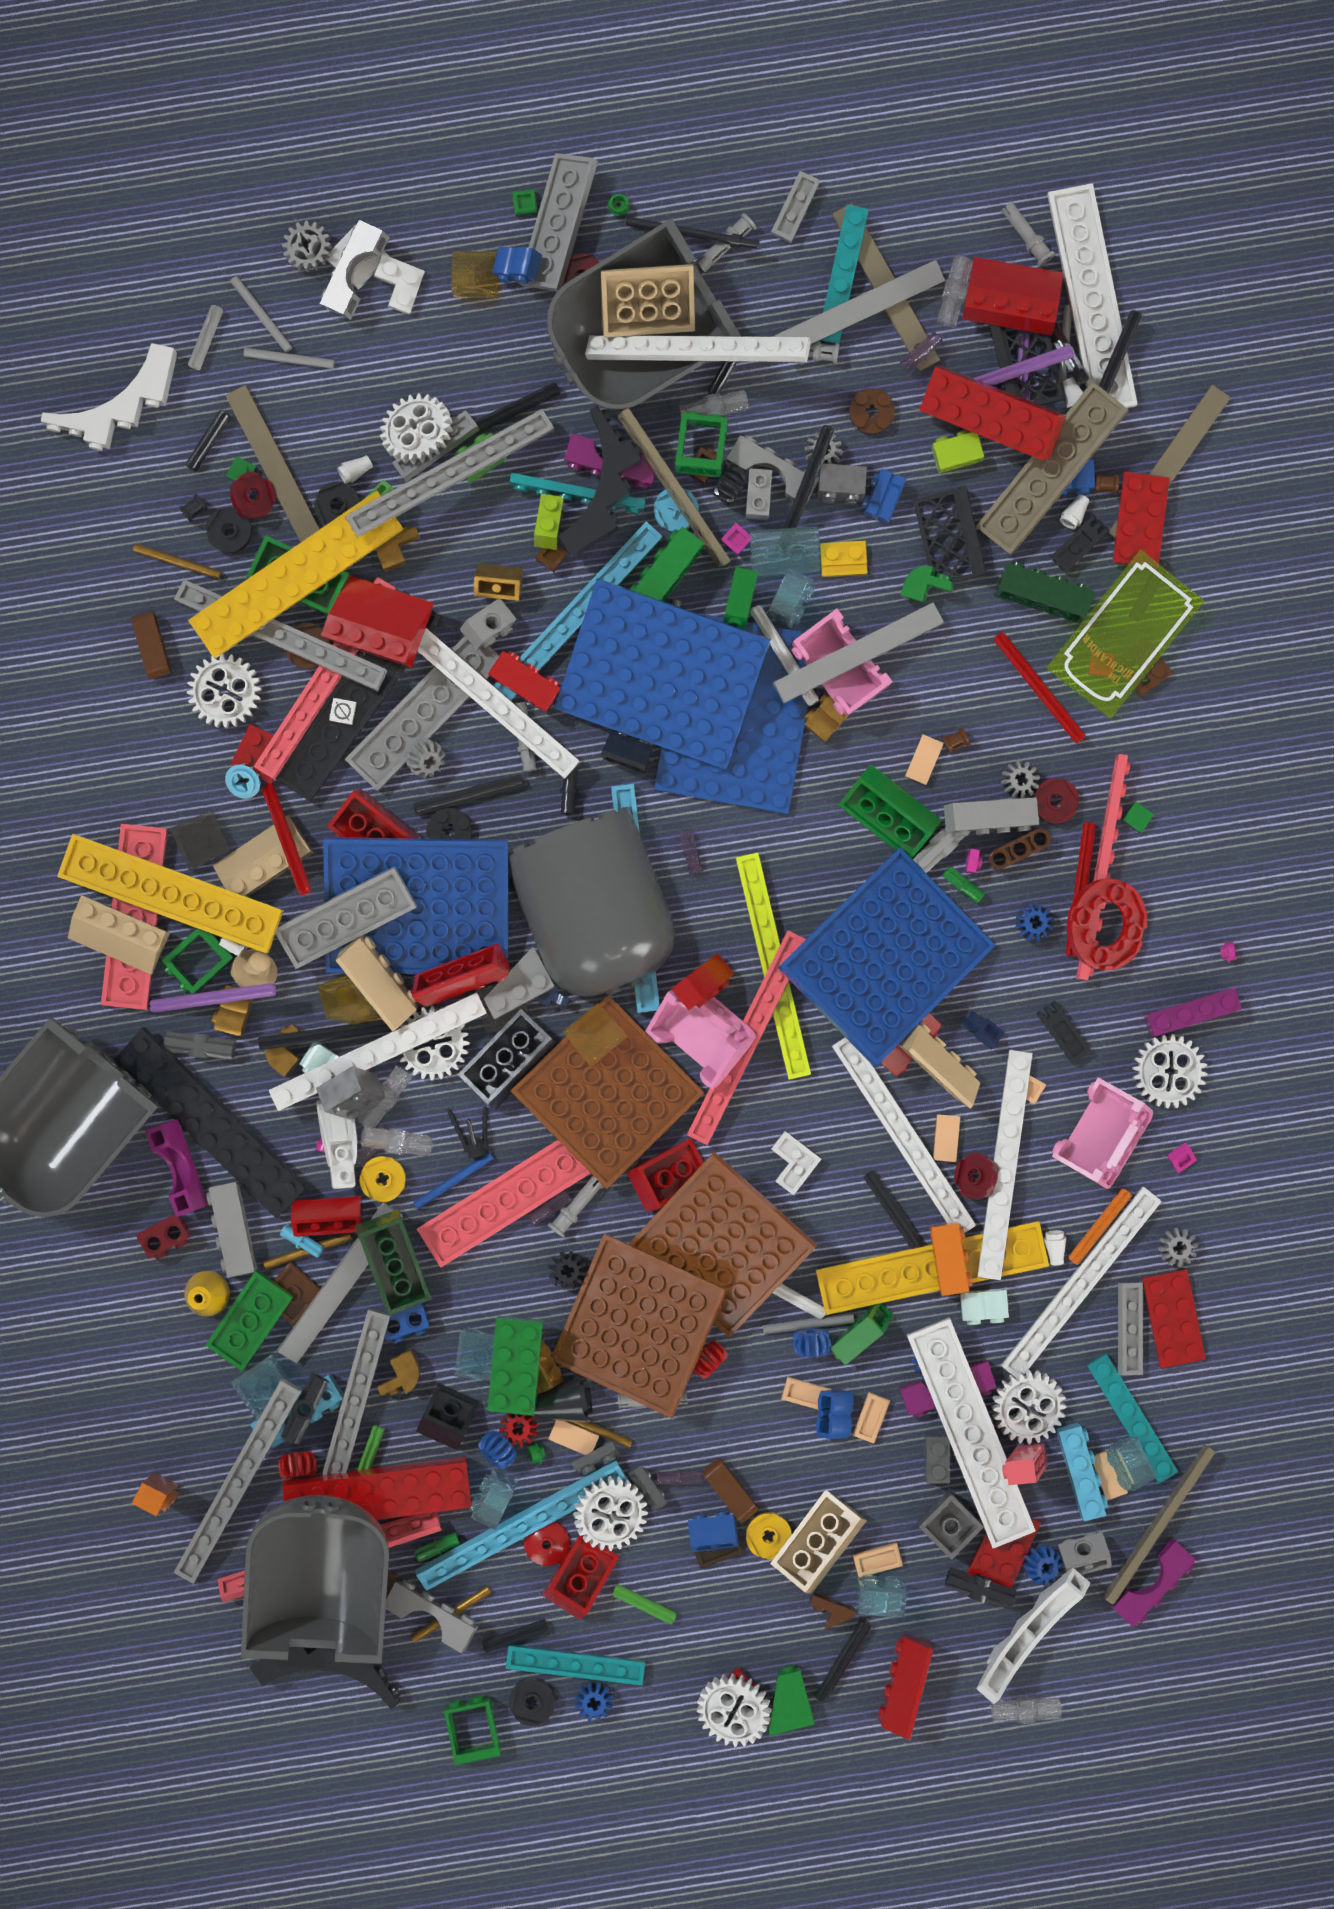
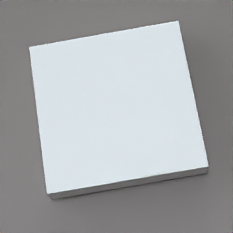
[325,225,389,290]

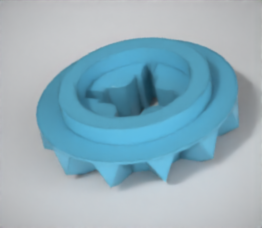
[225,763,262,799]

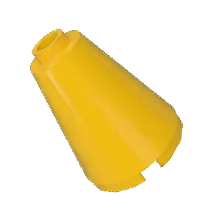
[184,1270,231,1317]

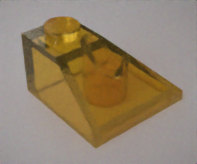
[452,251,499,298]
[318,974,377,1025]
[562,1003,628,1067]

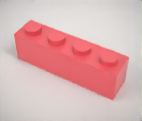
[1002,1443,1048,1485]

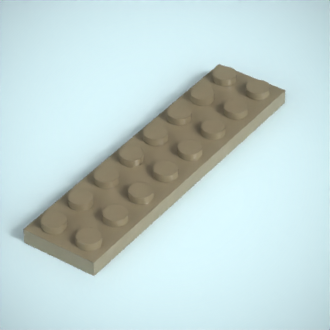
[976,381,1129,556]

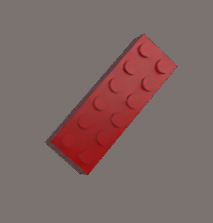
[919,366,1066,461]

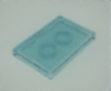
[750,526,820,576]

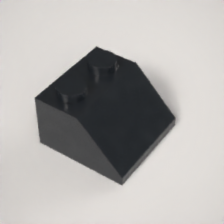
[601,731,654,774]
[416,1383,480,1451]

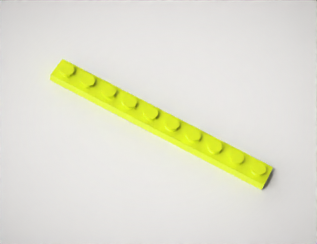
[736,853,811,1080]

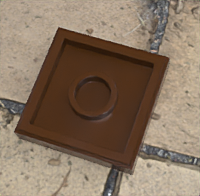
[273,1261,321,1326]

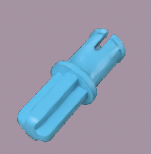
[280,1224,324,1258]

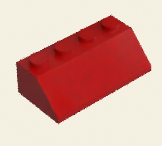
[327,788,423,839]
[412,943,510,1007]
[877,1633,933,1740]

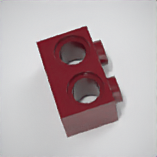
[136,1214,192,1260]

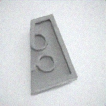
[484,947,555,1020]

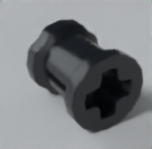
[179,494,209,523]

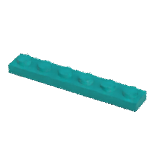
[818,205,869,345]
[510,473,646,515]
[1086,1353,1178,1483]
[506,1644,645,1686]

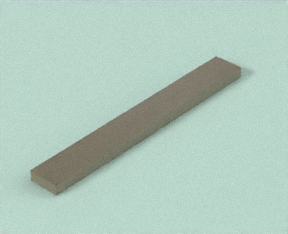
[832,203,940,372]
[225,385,320,542]
[1108,385,1231,539]
[617,408,731,567]
[1103,1444,1215,1605]

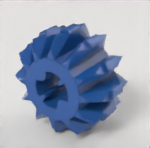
[1015,903,1054,942]
[792,1328,831,1358]
[478,1430,517,1469]
[1023,1545,1063,1585]
[575,1682,613,1722]

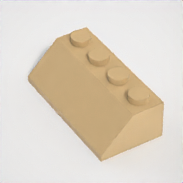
[213,815,314,897]
[68,895,170,975]
[335,935,419,1032]
[898,1022,980,1109]
[770,1490,867,1594]

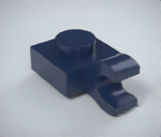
[533,984,571,1008]
[962,1011,1005,1050]

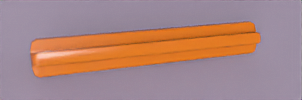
[1068,1188,1132,1265]

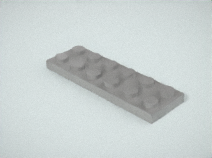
[519,153,598,291]
[276,866,417,969]

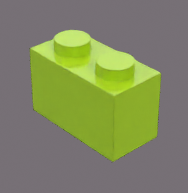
[931,430,984,474]
[534,494,564,550]

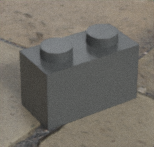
[924,1433,950,1483]

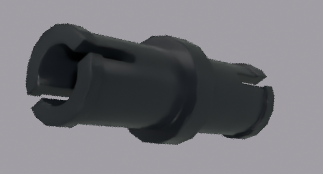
[560,768,578,815]

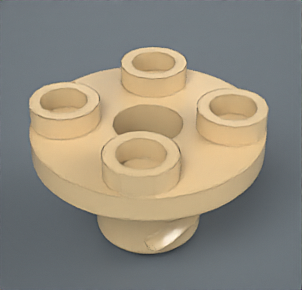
[230,949,277,987]

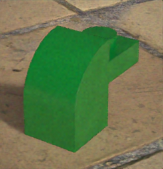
[900,566,955,604]

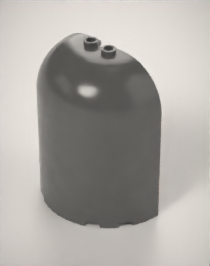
[547,218,741,409]
[508,807,675,996]
[0,1018,158,1217]
[241,1495,389,1664]

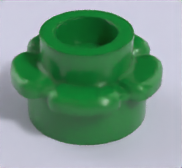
[608,194,630,216]
[527,1443,545,1465]

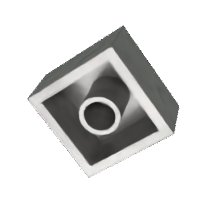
[817,463,867,505]
[316,1066,386,1120]
[917,1490,984,1560]

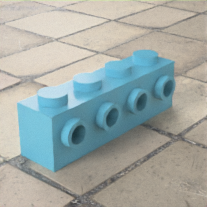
[250,1373,344,1448]
[1056,1423,1108,1522]

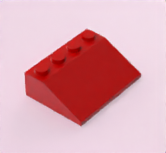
[962,257,1063,336]
[321,576,434,668]

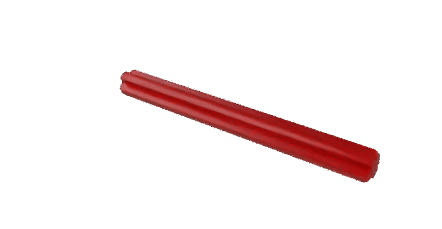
[993,632,1086,744]
[261,783,311,896]
[1065,822,1096,957]

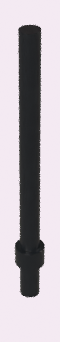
[626,217,760,249]

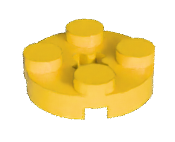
[359,1156,406,1202]
[746,1512,792,1560]

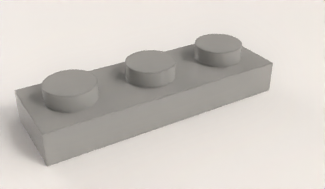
[771,171,820,243]

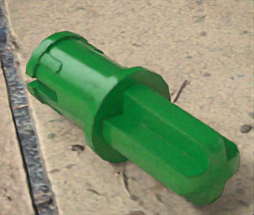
[942,866,985,904]
[414,1532,461,1562]

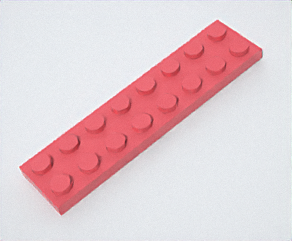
[101,824,168,1010]
[417,1140,590,1268]

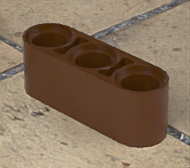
[131,611,172,680]
[987,829,1051,870]
[701,1457,760,1524]

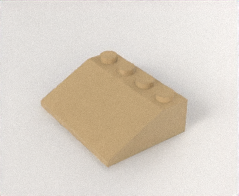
[601,264,695,337]

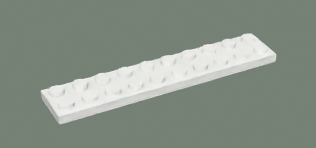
[1047,183,1137,408]
[907,1318,1035,1548]

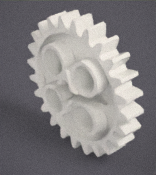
[380,394,453,465]
[187,654,262,728]
[400,1006,470,1080]
[1132,1034,1207,1108]
[991,1369,1067,1444]
[573,1476,648,1551]
[697,1674,772,1747]

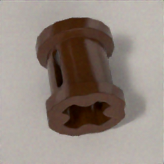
[1093,472,1119,495]
[941,727,971,755]

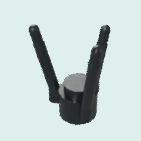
[447,1107,489,1158]

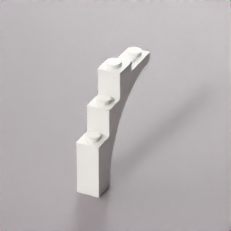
[41,343,177,451]
[976,1568,1090,1704]

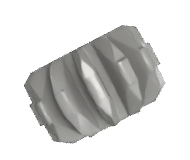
[804,432,843,464]
[406,739,445,779]
[1001,761,1040,799]
[1158,1228,1198,1267]

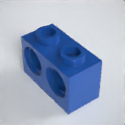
[384,1302,431,1343]

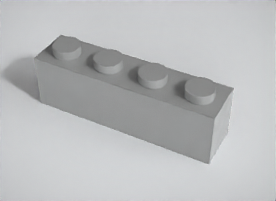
[944,797,1039,836]
[206,1181,257,1278]

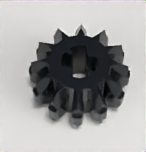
[713,464,749,505]
[548,1251,587,1290]

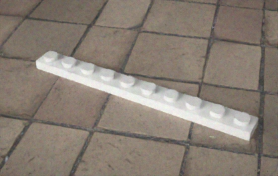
[585,335,811,362]
[418,628,580,778]
[269,993,487,1111]
[832,1038,976,1233]
[977,1050,1032,1280]
[1001,1187,1162,1378]

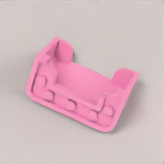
[791,609,893,716]
[645,990,756,1089]
[1052,1078,1153,1189]

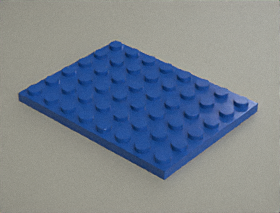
[555,578,771,769]
[654,613,808,815]
[323,837,509,974]
[778,847,995,1067]

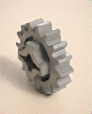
[282,221,333,272]

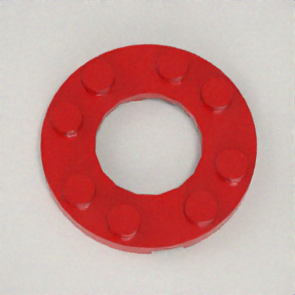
[1067,878,1147,970]

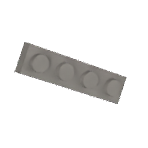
[392,410,480,482]
[1118,1282,1143,1376]

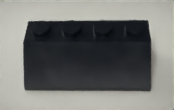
[458,1009,558,1110]

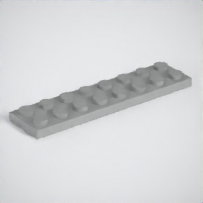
[345,636,499,791]

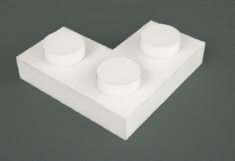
[374,254,425,315]
[771,1131,821,1195]

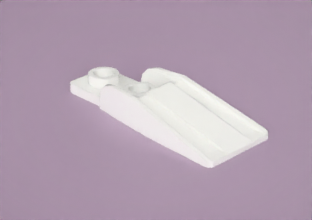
[316,1100,357,1189]

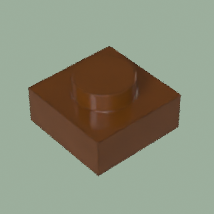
[536,546,567,573]

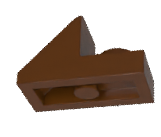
[809,1592,857,1630]

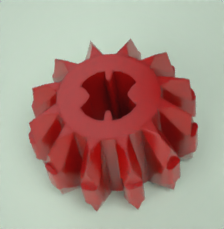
[693,1340,728,1379]
[499,1413,538,1447]
[278,1451,318,1479]

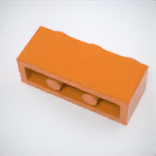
[929,1222,972,1296]
[132,1472,179,1516]

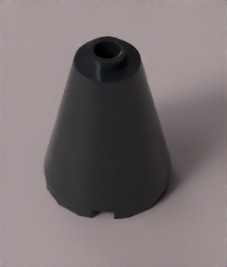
[534,1377,593,1423]

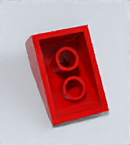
[626,1138,704,1212]
[541,1535,620,1620]

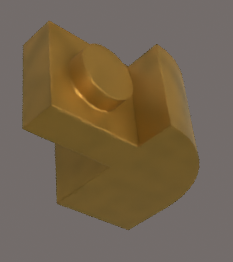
[377,526,420,572]
[265,1024,301,1077]
[377,1348,421,1396]

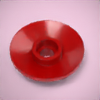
[524,1521,570,1566]

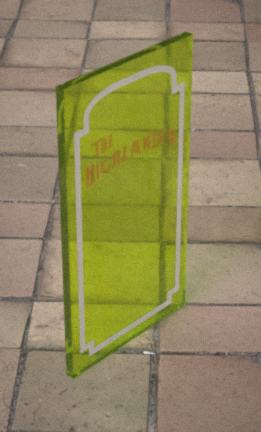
[1046,549,1205,719]

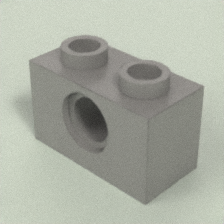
[745,469,772,520]
[460,599,517,651]
[1058,1532,1112,1575]

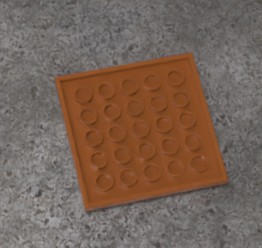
[510,995,704,1189]
[629,1152,817,1337]
[552,1234,727,1418]

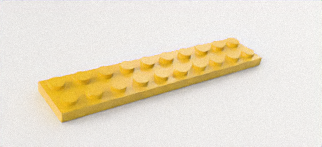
[188,491,404,659]
[57,834,284,954]
[816,1221,1049,1315]

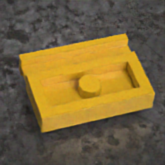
[820,541,867,577]

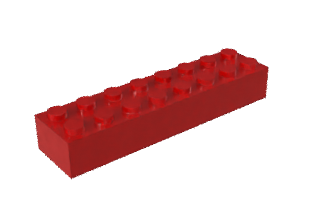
[282,1456,472,1520]

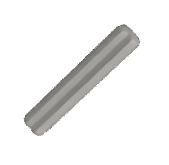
[188,305,223,370]

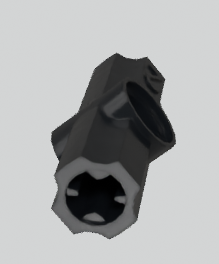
[281,1373,329,1445]
[944,1567,1016,1610]

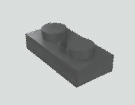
[572,1441,621,1476]
[627,1465,667,1511]

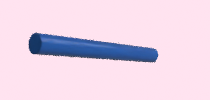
[413,1152,494,1210]

